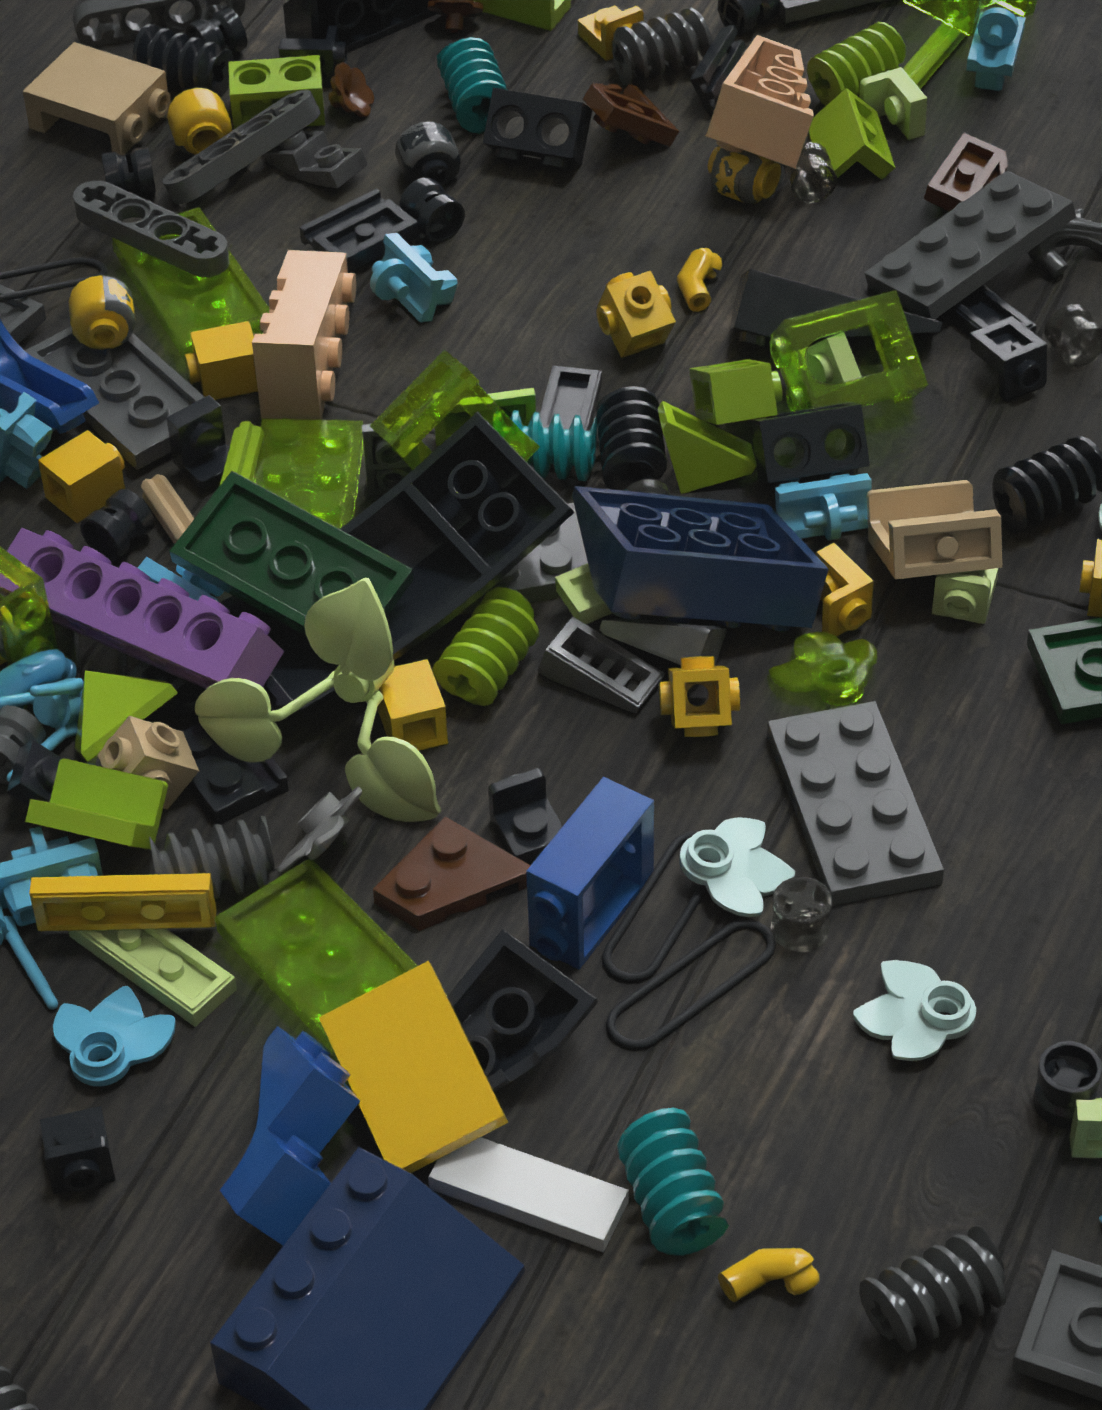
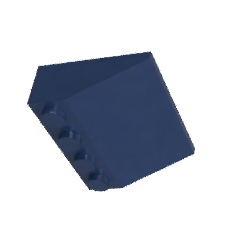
[572,486,828,632]
[210,1147,525,1410]

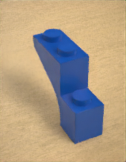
[0,319,99,434]
[220,1026,360,1246]

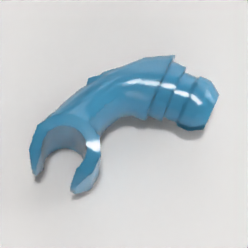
[0,649,77,709]

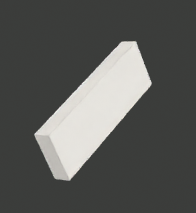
[428,1137,628,1252]

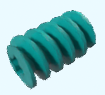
[437,37,507,134]
[490,409,597,482]
[617,1108,729,1255]

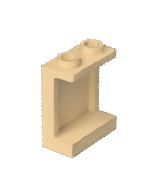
[23,42,171,155]
[866,480,1002,579]

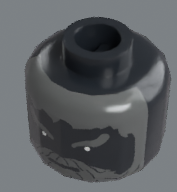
[395,122,461,186]

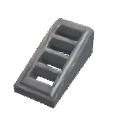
[538,617,665,714]
[599,618,727,665]

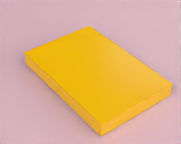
[319,961,509,1173]

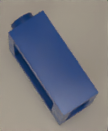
[526,777,654,970]

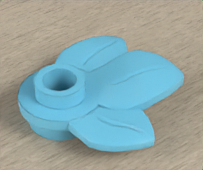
[53,986,176,1086]

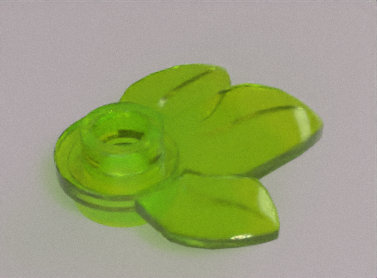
[768,632,878,706]

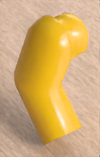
[677,248,722,312]
[718,1248,820,1302]

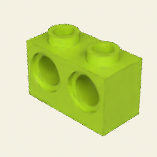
[228,55,325,129]
[689,359,782,425]

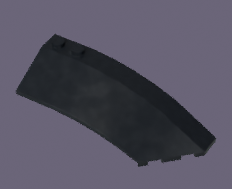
[128,412,575,714]

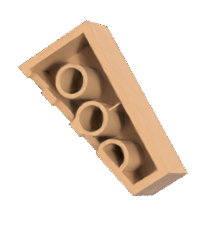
[706,35,814,169]
[252,250,356,421]

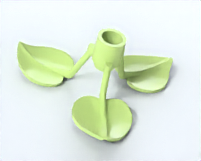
[195,578,442,822]

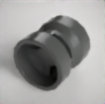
[0,705,46,785]

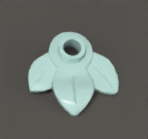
[679,817,795,917]
[853,960,976,1061]

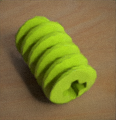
[807,22,906,106]
[432,587,539,706]

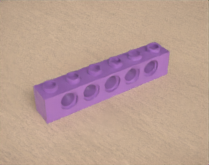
[0,528,284,689]

